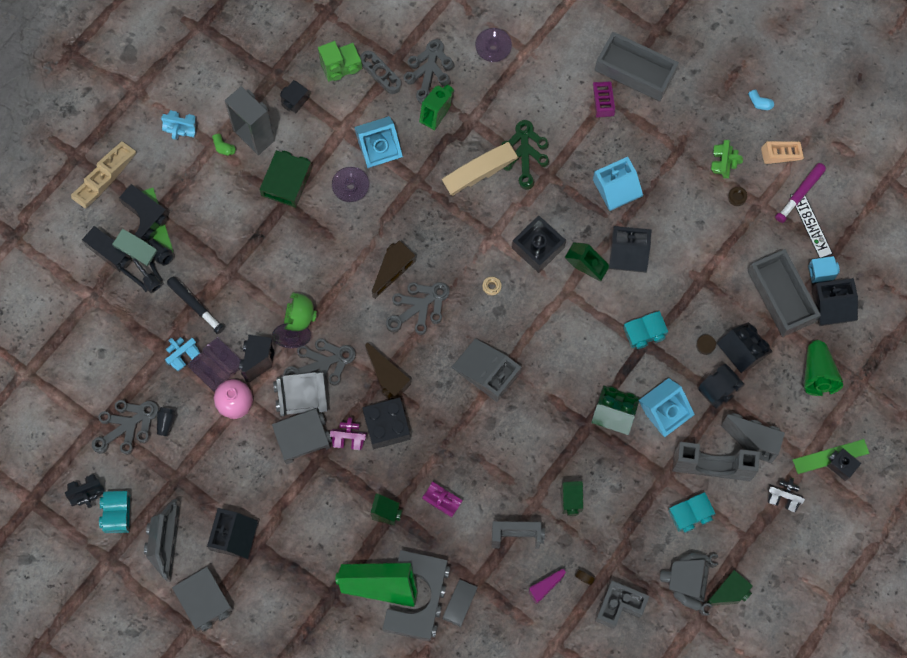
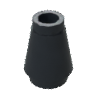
[147,239,173,266]
[157,407,176,437]

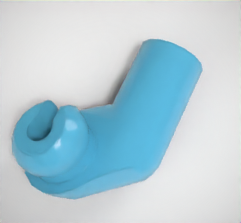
[748,90,774,110]

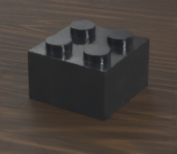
[512,215,566,273]
[362,398,411,450]

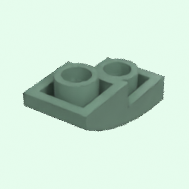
[112,229,157,267]

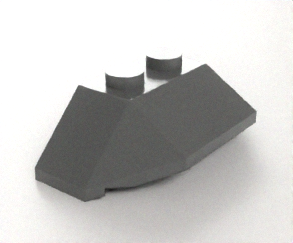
[144,499,180,582]

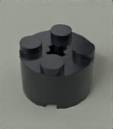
[698,364,745,409]

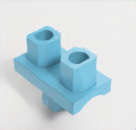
[161,110,196,140]
[165,337,200,371]

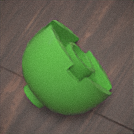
[284,292,317,331]

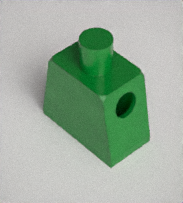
[419,85,454,131]

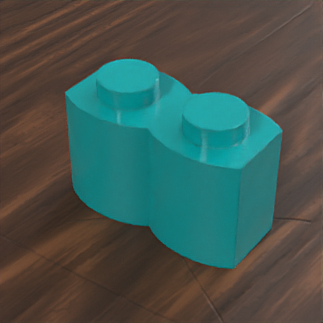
[623,311,668,349]
[99,491,130,533]
[668,492,716,533]

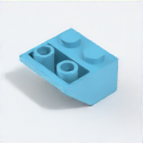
[593,157,643,211]

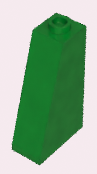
[335,563,418,607]

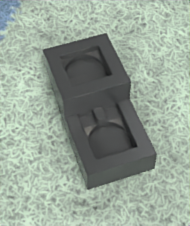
[442,579,478,627]

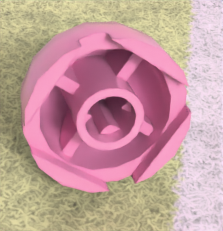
[214,379,253,419]

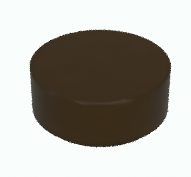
[728,187,747,206]
[696,335,716,355]
[575,569,595,586]

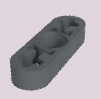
[360,51,401,94]

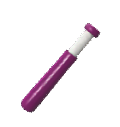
[775,163,826,223]

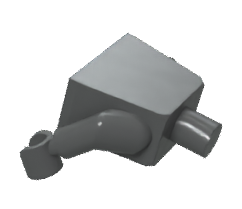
[660,553,718,616]

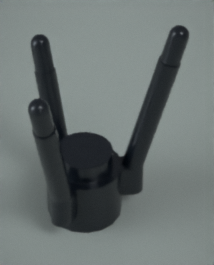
[121,258,162,293]

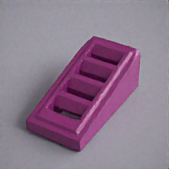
[593,81,615,117]
[528,569,566,604]

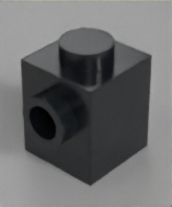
[280,80,310,113]
[827,448,862,481]

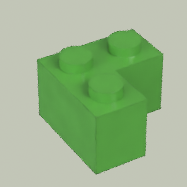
[318,41,362,82]

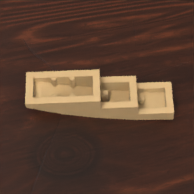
[71,141,136,209]
[442,142,519,196]

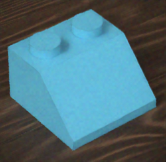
[354,116,403,168]
[638,378,695,437]

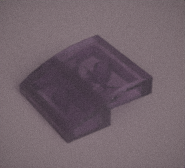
[188,337,240,392]

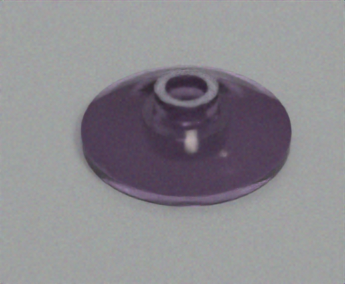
[475,28,512,62]
[332,167,369,202]
[272,323,311,348]

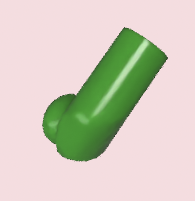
[212,134,236,156]

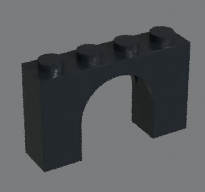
[82,184,168,272]

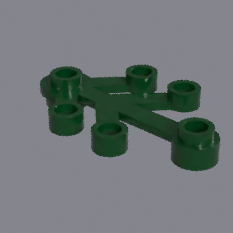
[501,120,549,190]

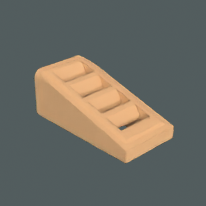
[761,141,804,164]

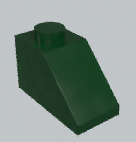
[564,242,609,281]
[560,481,583,516]
[370,493,403,526]
[707,570,753,606]

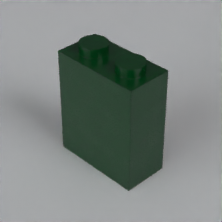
[259,150,312,208]

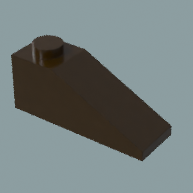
[372,240,416,299]
[365,342,411,399]

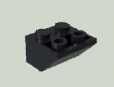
[609,226,652,273]
[812,278,858,326]
[717,322,773,373]
[239,335,275,383]
[207,508,259,560]

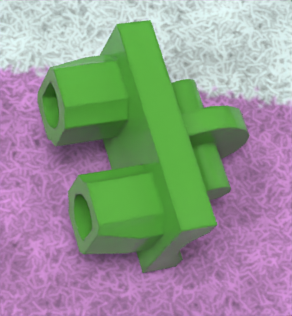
[711,140,743,178]

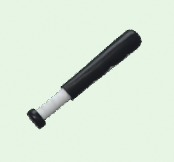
[167,276,225,334]

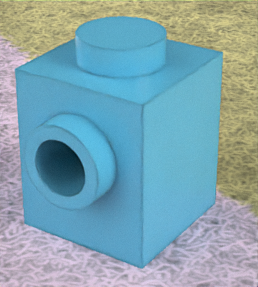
[808,256,840,283]

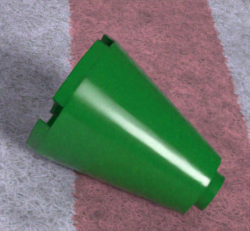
[804,340,843,396]

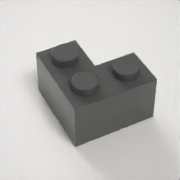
[595,581,649,629]

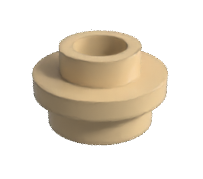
[482,277,501,296]

